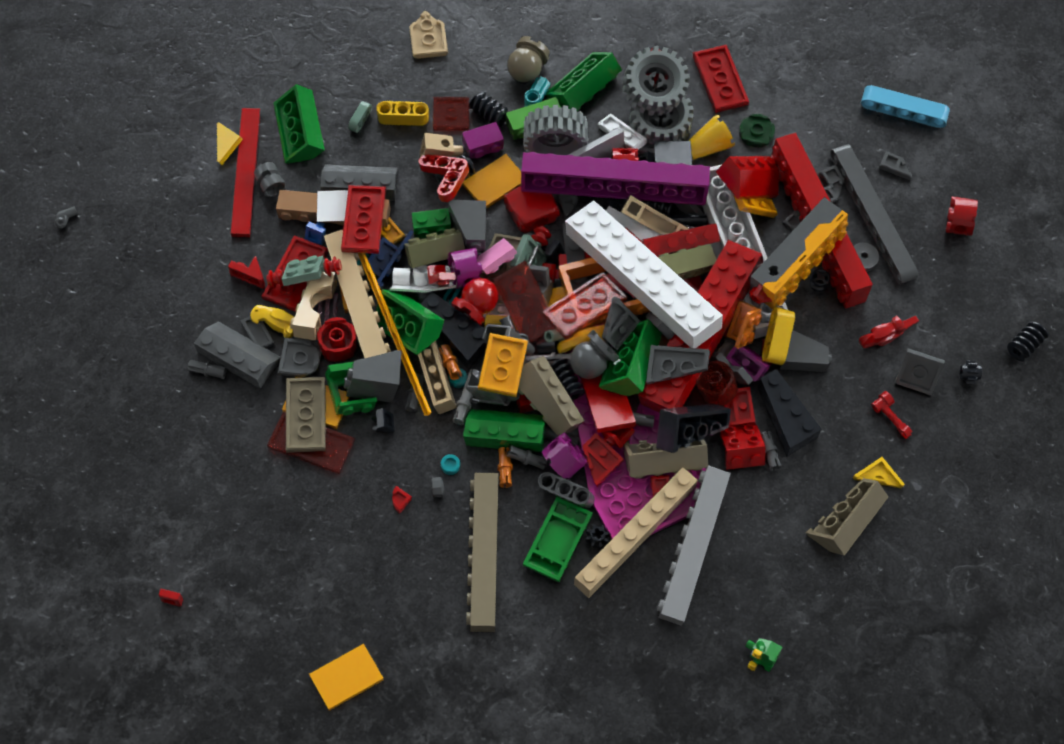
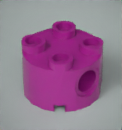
[448,248,483,289]
[542,432,587,480]

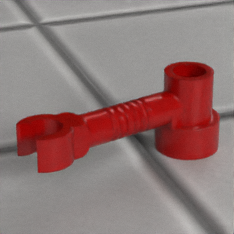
[871,391,913,439]

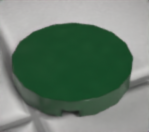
[739,114,775,147]

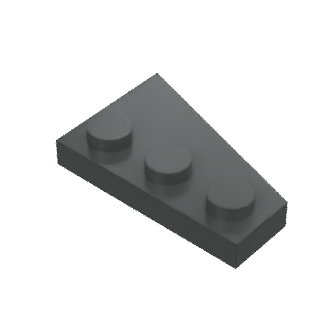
[646,345,710,385]

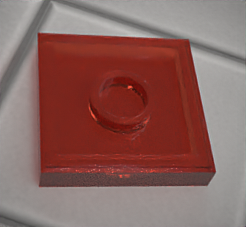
[433,97,469,131]

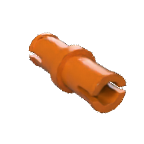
[439,344,462,380]
[497,447,513,488]

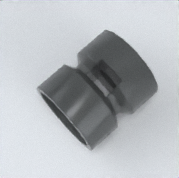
[254,162,286,197]

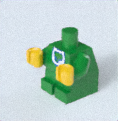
[745,638,783,672]

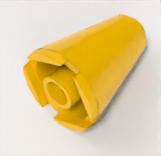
[688,115,735,160]

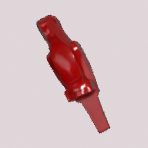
[859,316,919,348]

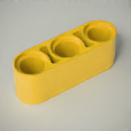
[377,101,429,126]
[762,307,795,365]

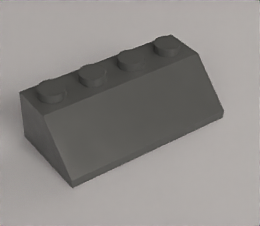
[320,165,398,201]
[194,322,281,389]

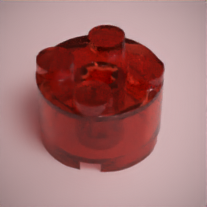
[696,361,738,406]

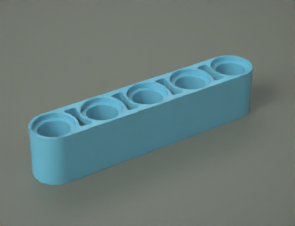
[861,85,950,128]

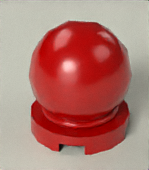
[451,278,499,325]

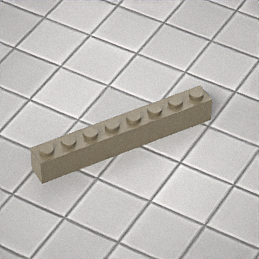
[466,473,498,632]

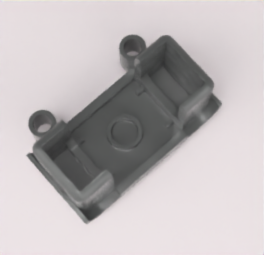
[466,324,535,405]

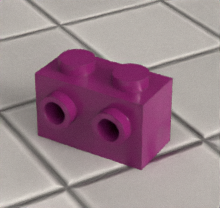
[462,122,504,159]
[726,345,772,382]

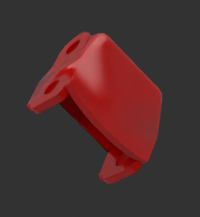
[504,186,560,233]

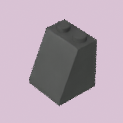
[449,200,486,256]
[344,350,401,403]

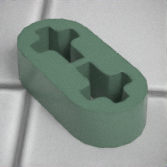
[348,101,372,133]

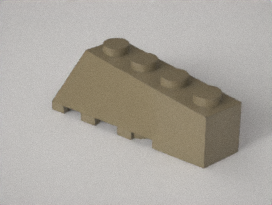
[518,356,584,436]
[623,439,708,478]
[806,478,888,556]

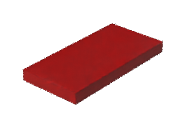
[693,45,749,113]
[341,185,386,254]
[262,235,328,312]
[580,374,636,433]

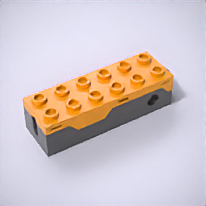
[749,197,848,309]

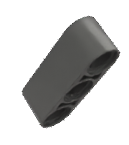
[538,472,595,509]

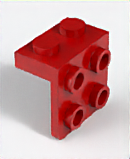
[720,424,766,469]

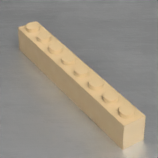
[324,229,391,358]
[574,467,698,598]

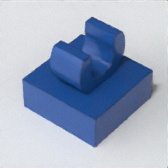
[305,222,326,246]

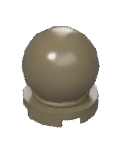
[507,36,550,83]

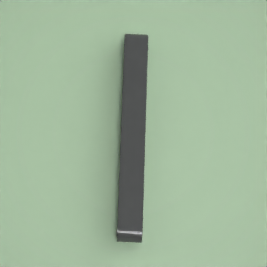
[830,144,918,285]

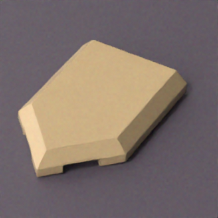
[409,11,448,59]

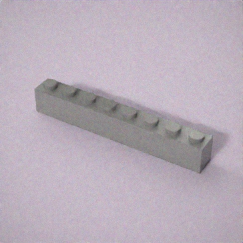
[657,465,731,625]

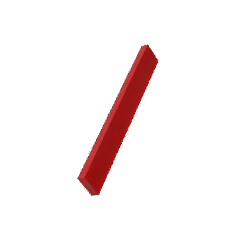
[231,108,261,237]

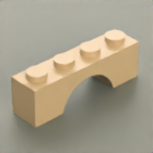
[620,196,689,235]
[290,272,337,340]

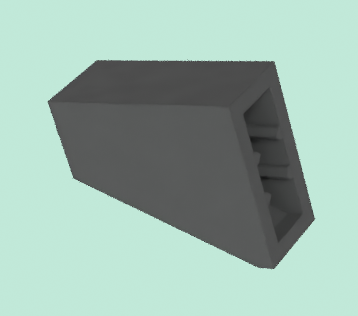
[780,330,832,372]

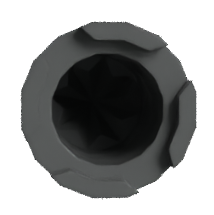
[570,330,620,379]

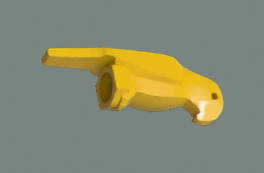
[250,305,318,340]
[556,325,605,354]

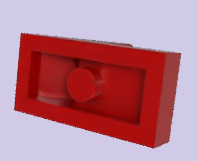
[228,256,265,289]

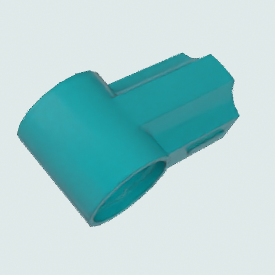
[524,76,551,107]

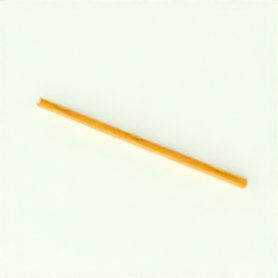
[358,253,431,416]

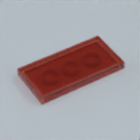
[493,261,559,344]
[542,272,627,339]
[267,412,355,474]

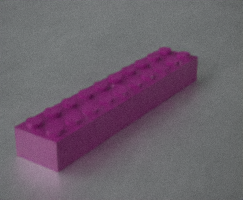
[521,152,710,205]

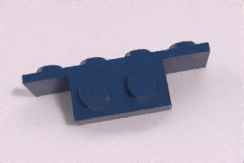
[362,230,413,295]

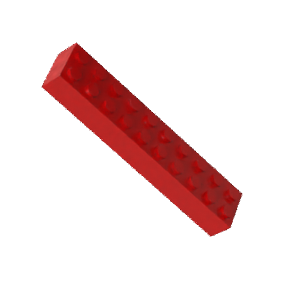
[770,132,873,309]
[638,240,763,413]

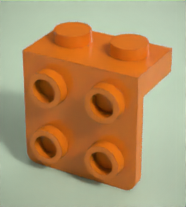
[727,301,762,349]

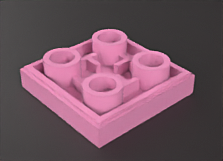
[477,238,517,275]

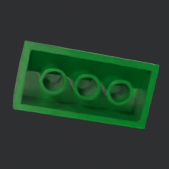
[545,52,622,111]
[273,84,325,164]
[375,289,445,355]
[599,319,662,396]
[463,409,547,453]

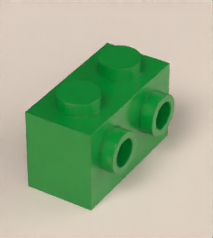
[412,208,451,239]

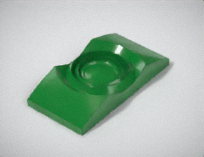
[522,497,593,582]

